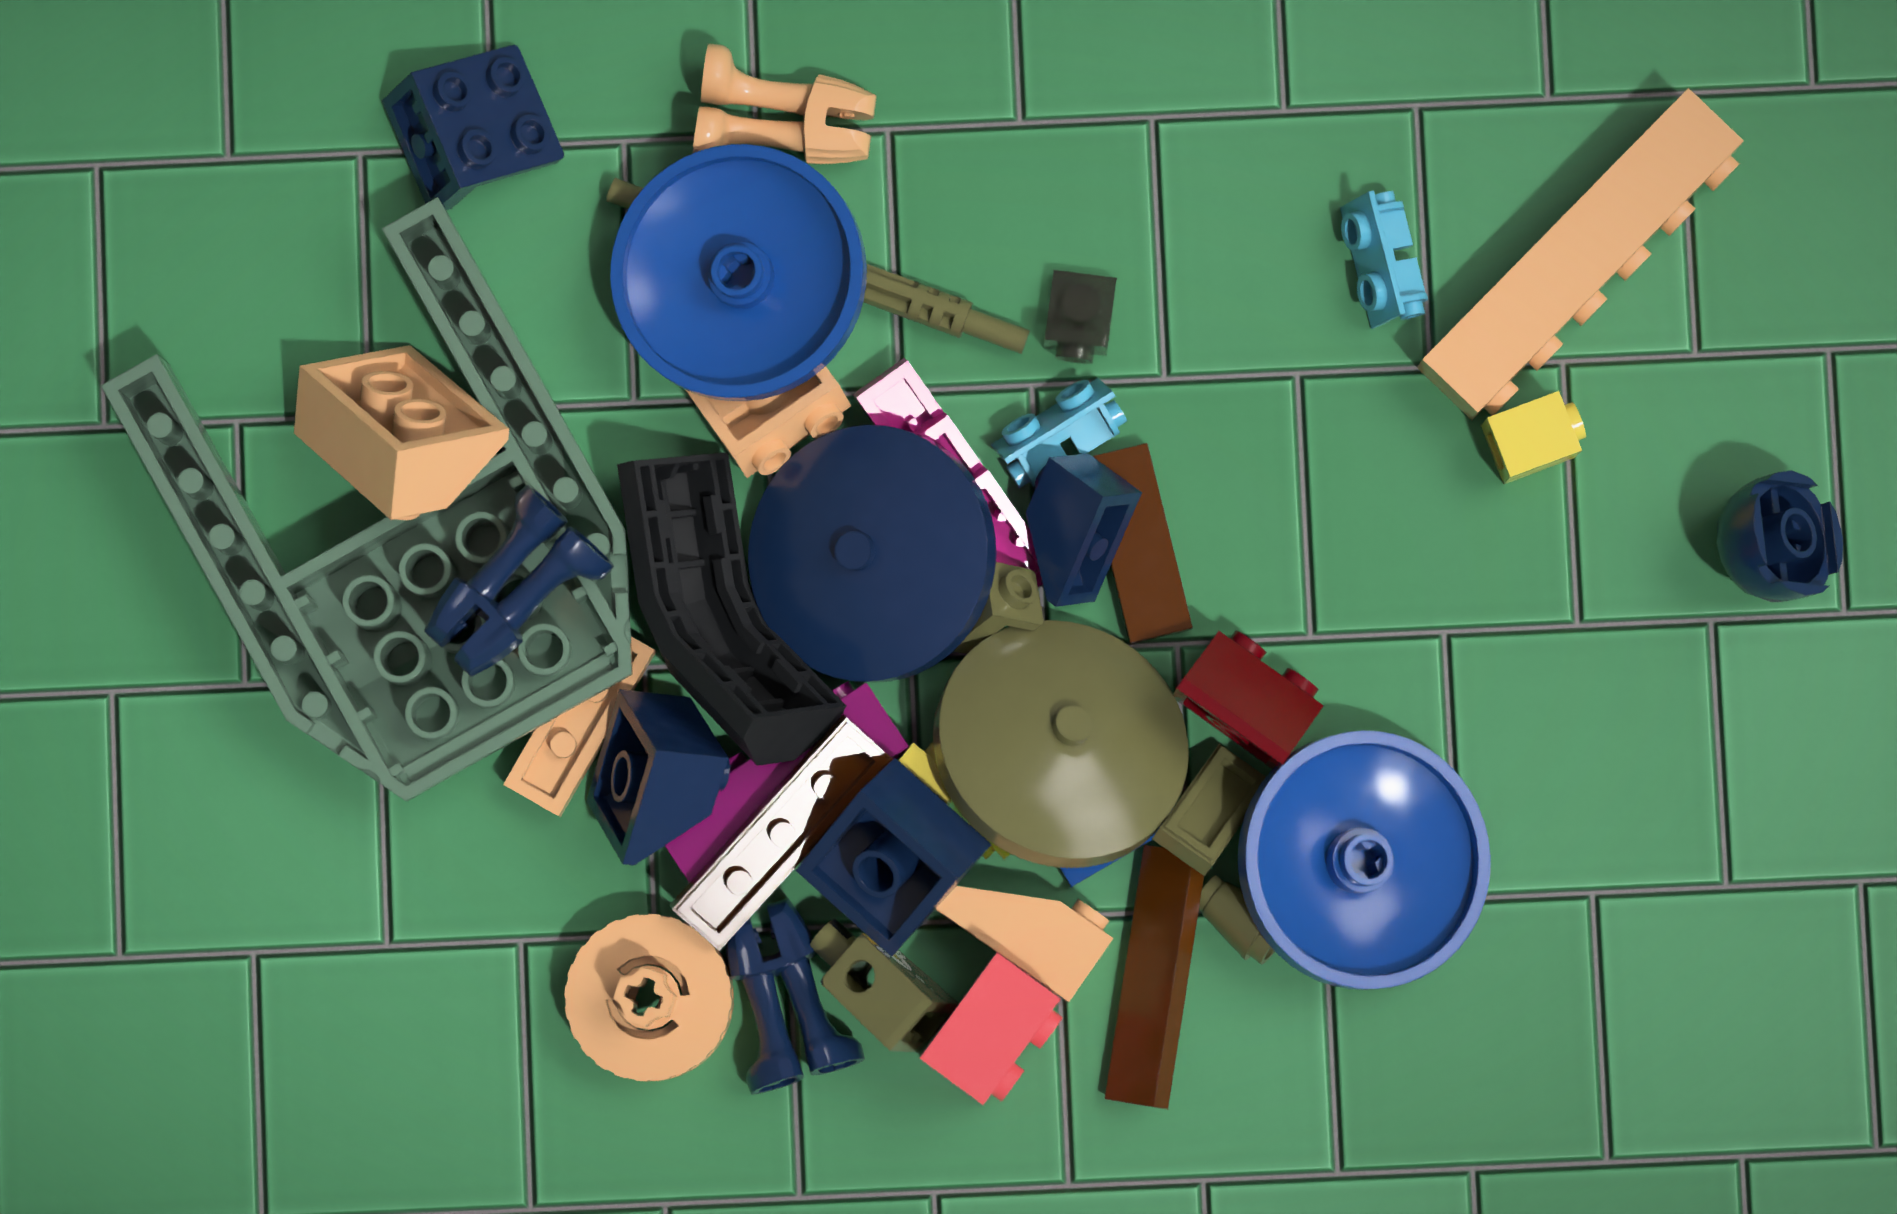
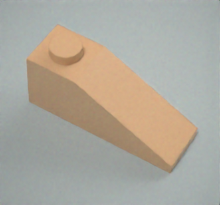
[935,886,1113,1003]

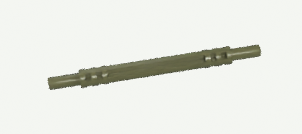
[606,178,1030,354]

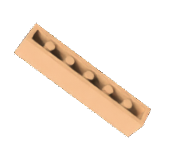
[1417,88,1744,420]

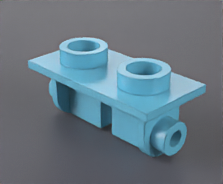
[1340,191,1428,329]
[991,378,1127,488]

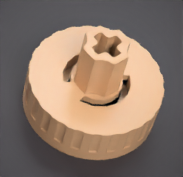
[564,914,734,1082]

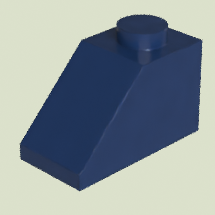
[1026,454,1142,607]

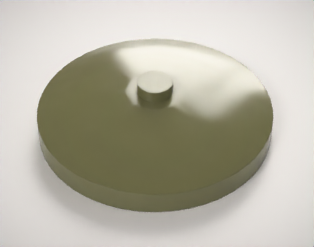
[933,620,1189,868]

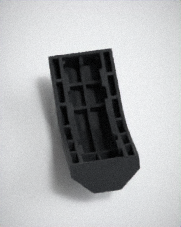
[617,452,846,766]

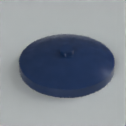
[748,425,996,683]

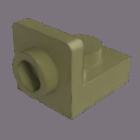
[954,562,1044,654]

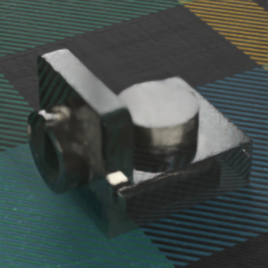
[1044,270,1117,364]

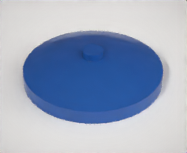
[610,144,867,401]
[1238,730,1491,990]

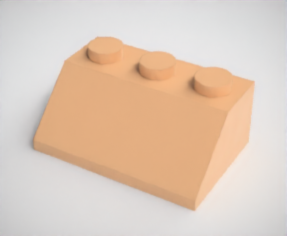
[294,345,509,520]

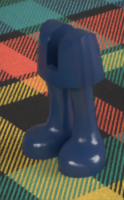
[424,484,614,677]
[725,898,865,1094]

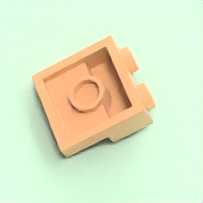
[684,366,851,478]

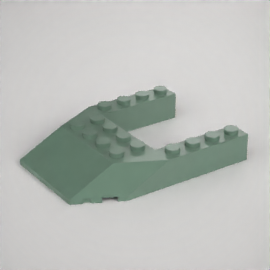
[101,197,633,801]

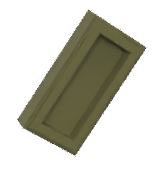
[1152,744,1266,876]

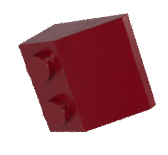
[1173,630,1324,769]

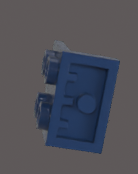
[382,45,564,210]

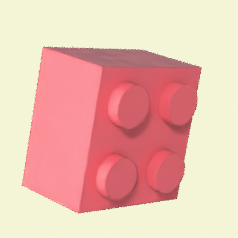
[920,952,1063,1105]

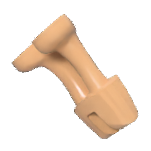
[692,44,877,164]

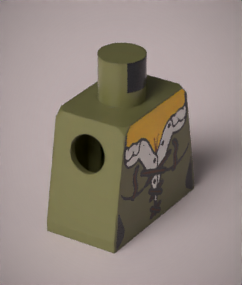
[810,919,959,1052]

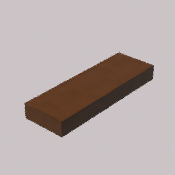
[1093,443,1193,645]

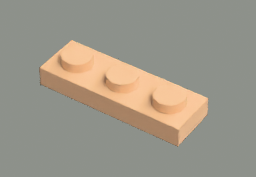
[503,636,656,817]

